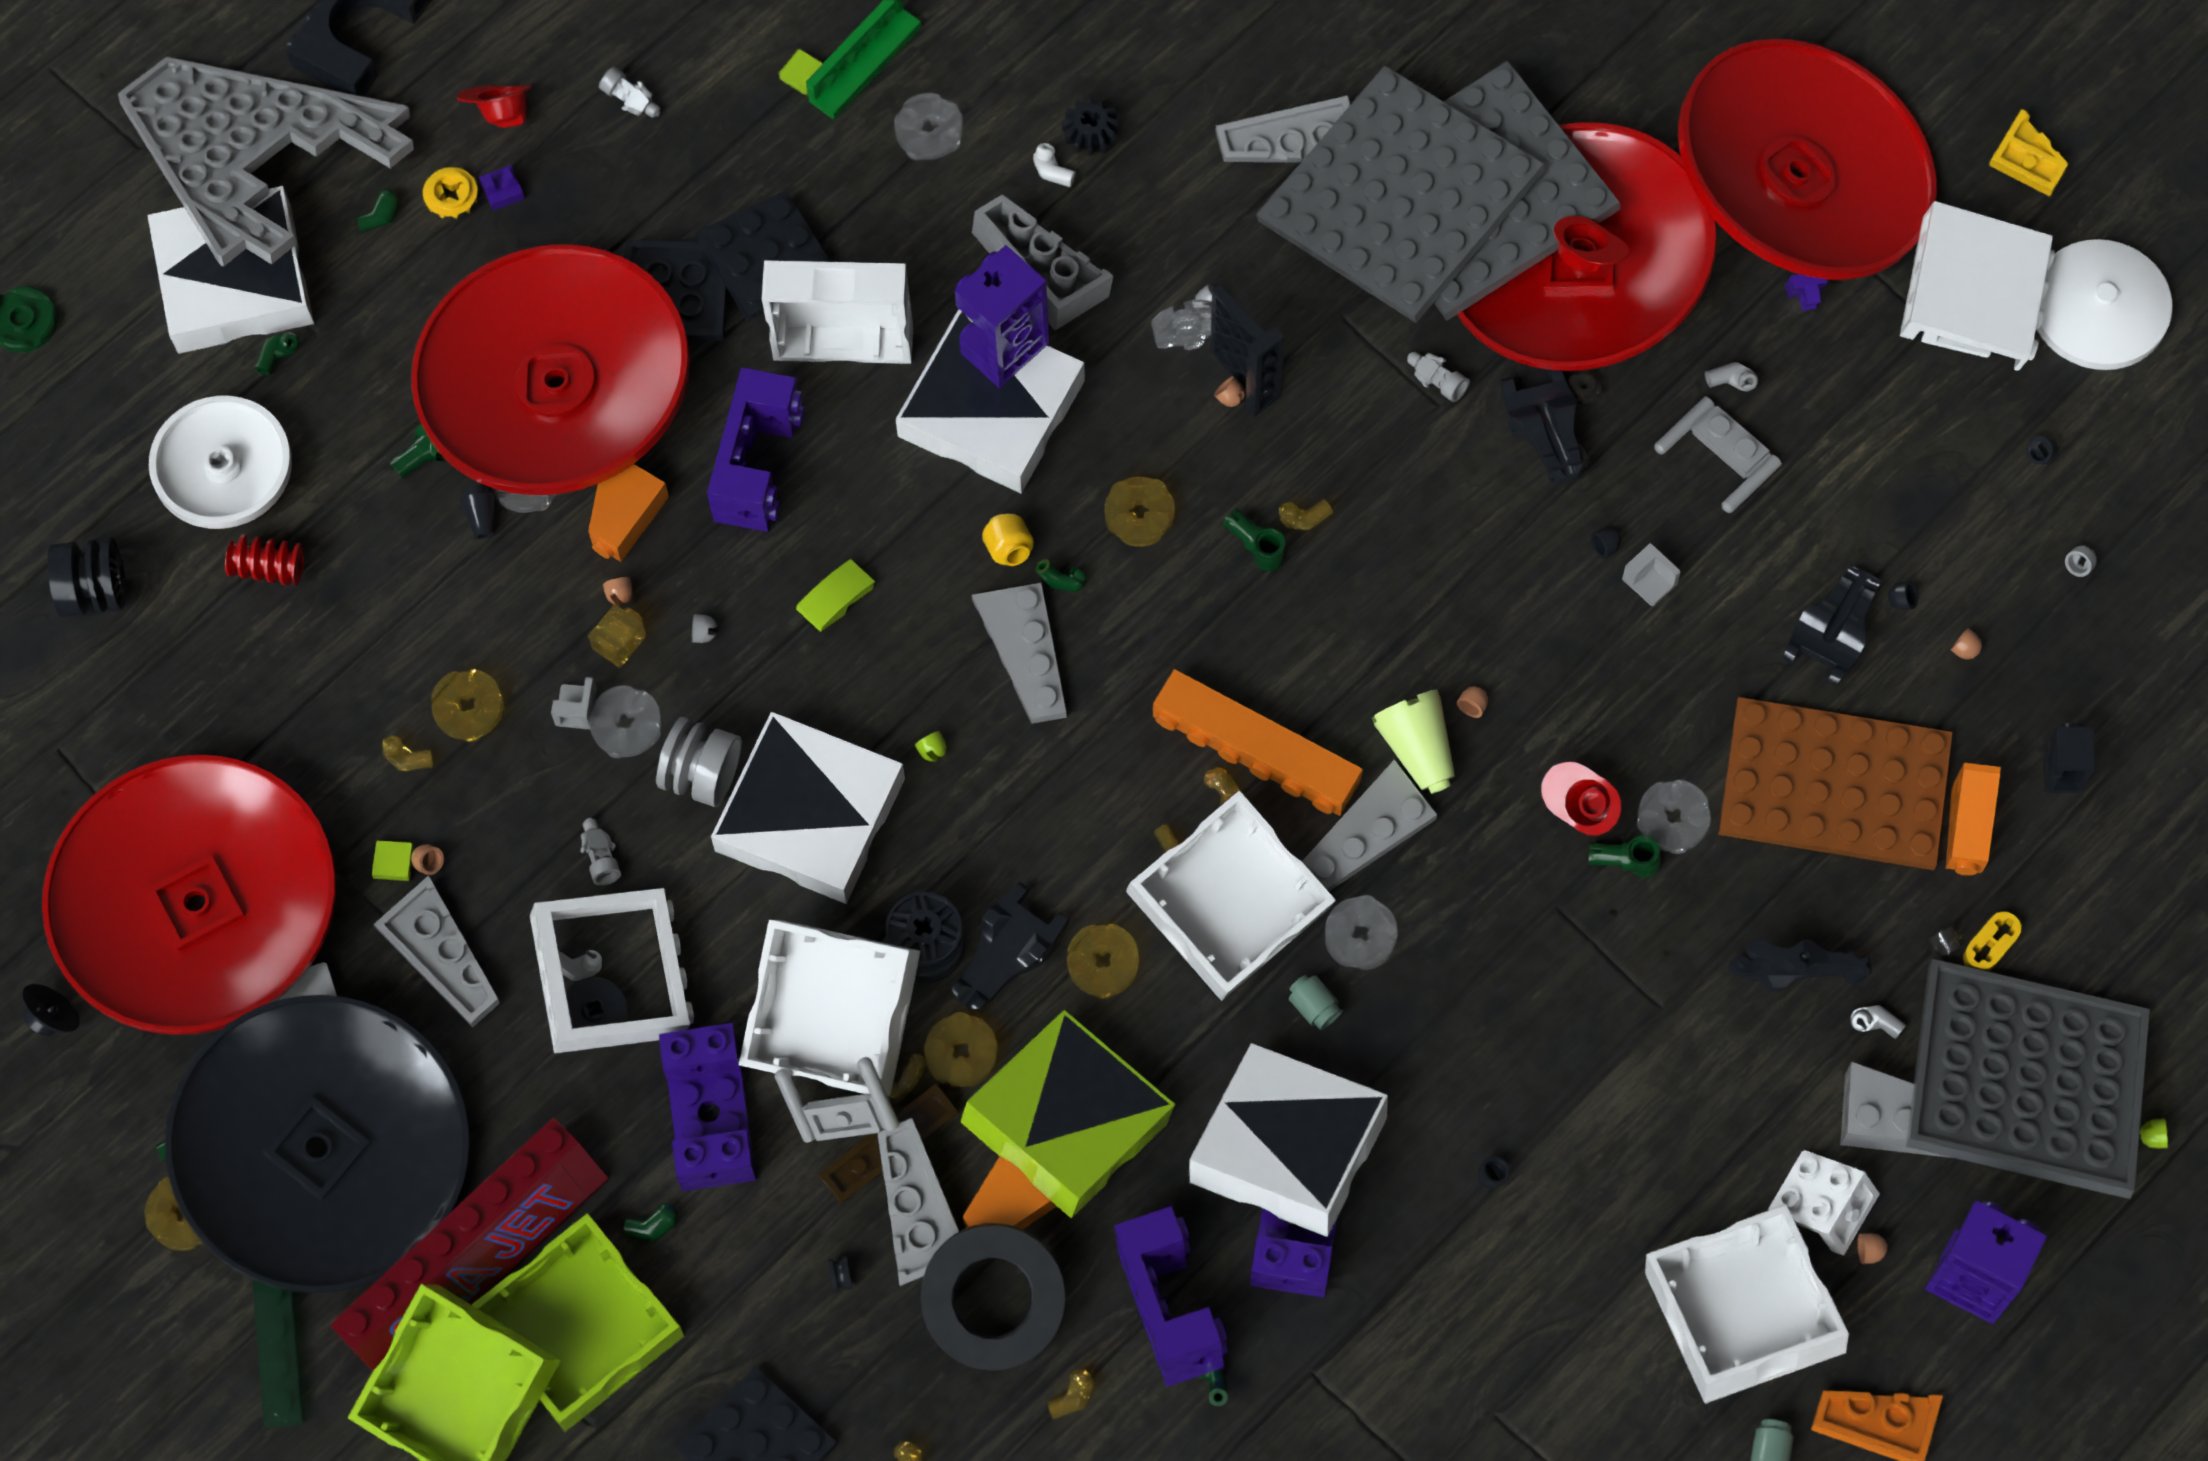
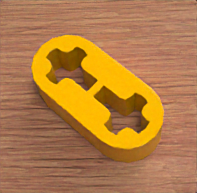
[1963,912,2021,972]

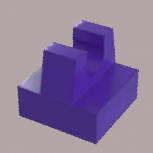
[479,165,525,211]
[1785,274,1828,312]

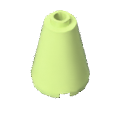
[1372,690,1455,794]

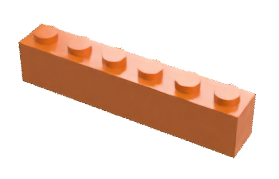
[1153,669,1363,816]

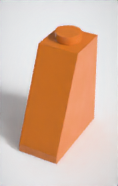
[588,464,669,562]
[1946,763,2001,876]
[963,1156,1056,1230]

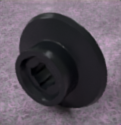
[566,977,627,1029]
[22,984,80,1036]

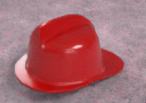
[456,85,532,128]
[1553,216,1629,272]
[1541,762,1622,835]

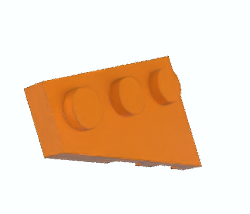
[1811,1391,1943,1461]

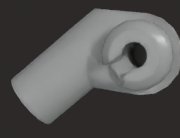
[1705,362,1758,391]

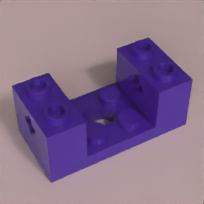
[955,245,1049,389]
[707,367,805,532]
[659,1023,756,1192]
[1925,1200,2047,1324]
[1114,1207,1228,1387]
[1250,1208,1336,1298]

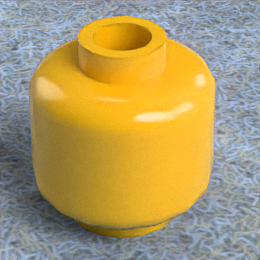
[982,514,1034,566]

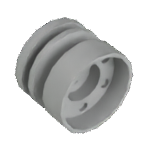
[656,717,742,807]

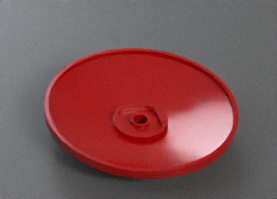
[1678,39,1936,280]
[411,245,690,495]

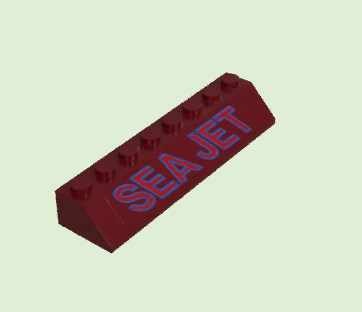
[330,1117,609,1372]

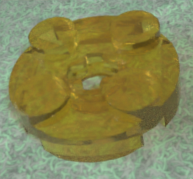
[1105,477,1175,546]
[431,669,505,742]
[1067,924,1140,999]
[924,1012,998,1088]
[145,1177,202,1251]

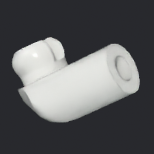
[1034,143,1075,187]

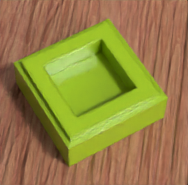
[779,49,823,95]
[372,841,414,881]

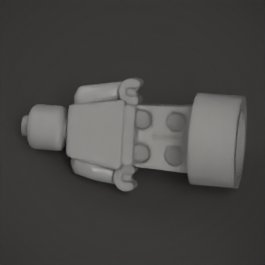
[599,66,660,118]
[1407,351,1469,402]
[581,818,621,885]

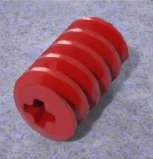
[225,534,304,587]

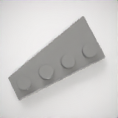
[1215,96,1350,162]
[972,583,1067,724]
[1302,760,1437,892]
[374,876,500,1027]
[878,1118,959,1286]

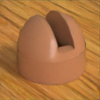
[1214,376,1245,407]
[603,577,633,606]
[1950,628,1982,659]
[1457,686,1488,718]
[411,844,444,875]
[1858,1233,1887,1264]

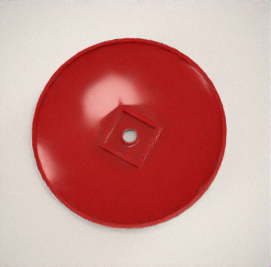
[1457,122,1717,371]
[42,755,336,1035]

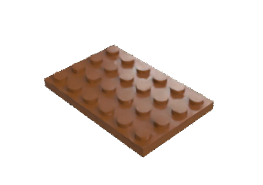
[1718,697,1952,870]

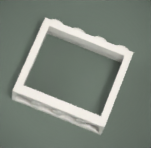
[530,888,694,1053]

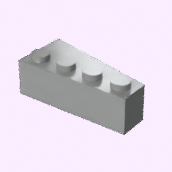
[972,195,1113,330]
[1841,1062,1952,1158]

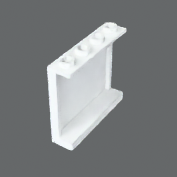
[1900,201,2054,371]

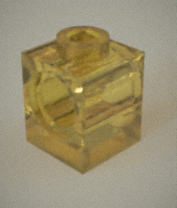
[588,604,646,668]

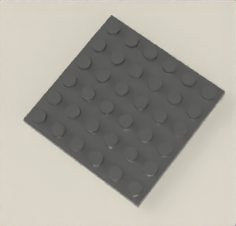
[1434,61,1621,321]
[1256,66,1546,323]
[1906,959,2150,1199]

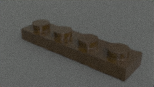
[818,1084,958,1205]

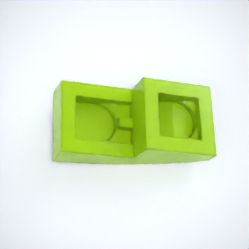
[796,559,875,632]

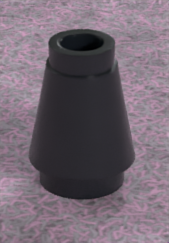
[460,485,495,539]

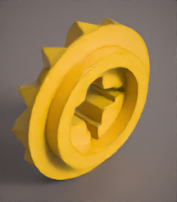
[423,167,478,219]

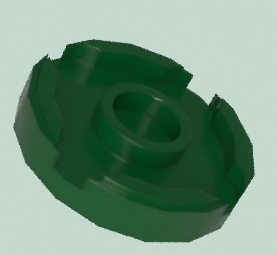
[0,286,58,353]

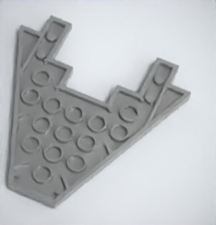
[118,57,414,267]

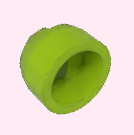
[915,731,947,762]
[2140,1118,2168,1149]

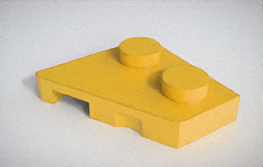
[1989,109,2068,197]

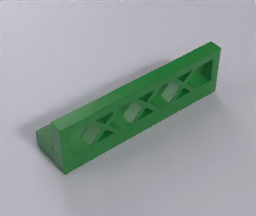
[806,0,922,120]

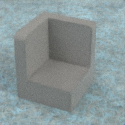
[1622,543,1681,606]
[551,677,597,729]

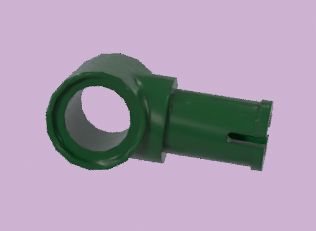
[389,424,446,479]
[1222,508,1285,571]
[1589,835,1662,878]

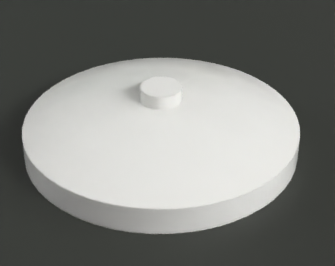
[2038,240,2172,370]
[149,396,292,529]

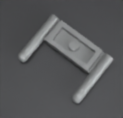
[1654,397,1782,513]
[775,1057,900,1142]

